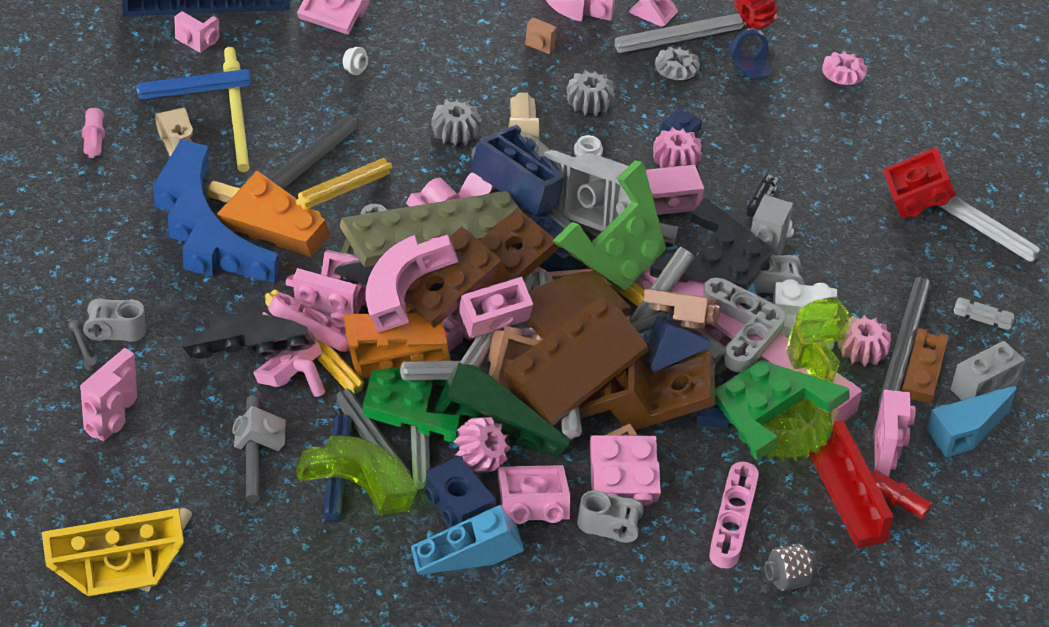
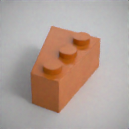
[217,171,331,257]
[343,313,451,379]

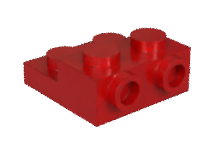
[882,147,956,219]

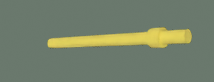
[223,47,249,172]

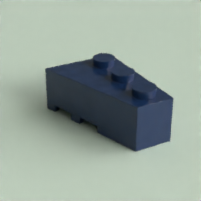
[470,124,564,216]

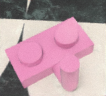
[253,342,325,397]

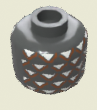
[764,544,818,591]

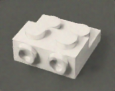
[773,279,837,350]

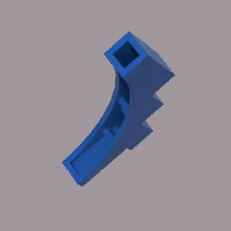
[153,139,279,283]

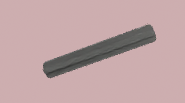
[336,389,410,486]

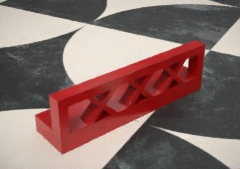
[808,420,894,548]

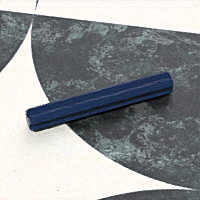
[323,414,352,522]

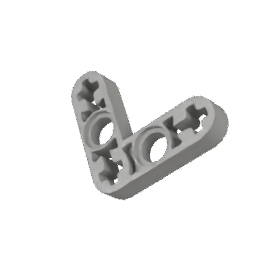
[703,278,786,372]

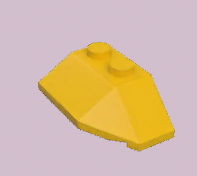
[42,508,184,597]

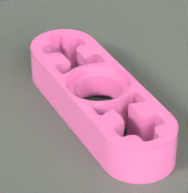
[268,293,350,352]

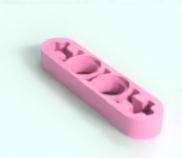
[709,462,759,568]

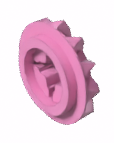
[822,51,867,85]

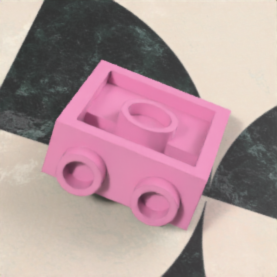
[297,0,371,35]
[80,348,137,442]
[874,390,916,477]
[590,436,661,506]
[498,465,570,524]

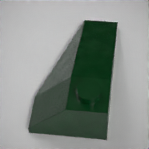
[433,363,570,457]

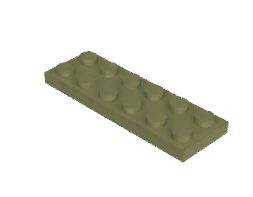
[340,191,520,267]

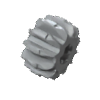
[567,70,615,116]
[431,99,481,146]

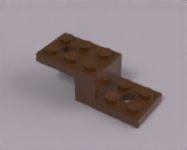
[404,208,560,328]
[549,350,715,431]

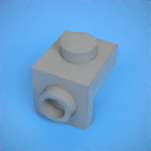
[232,406,286,451]

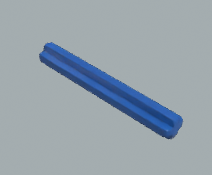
[137,69,251,100]

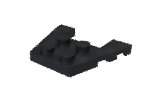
[650,198,773,290]

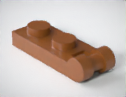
[902,328,949,404]

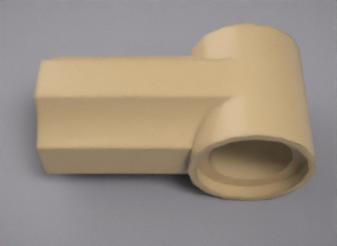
[509,93,539,140]

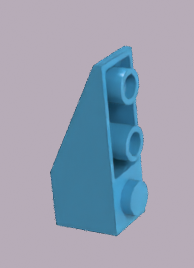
[927,385,1017,458]
[411,504,524,575]

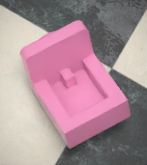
[174,11,219,53]

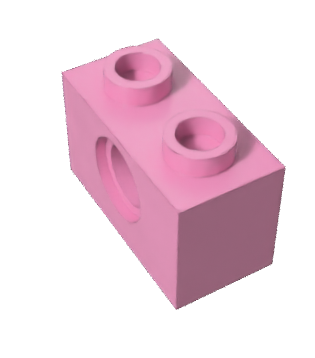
[459,277,533,338]

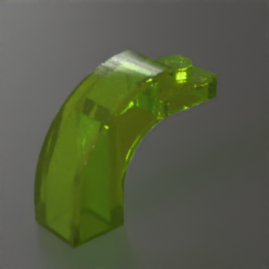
[787,297,851,383]
[295,435,417,515]

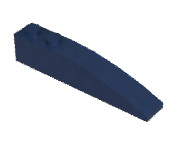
[122,0,290,16]

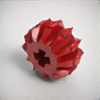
[734,0,779,30]

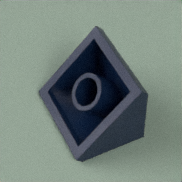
[642,315,712,372]

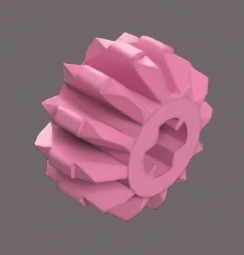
[653,127,702,168]
[837,315,891,367]
[453,417,511,473]

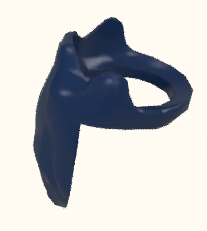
[728,28,773,80]

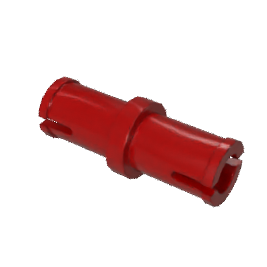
[872,469,933,520]

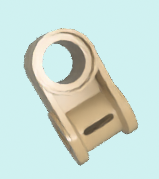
[155,108,193,156]

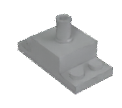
[544,150,631,231]

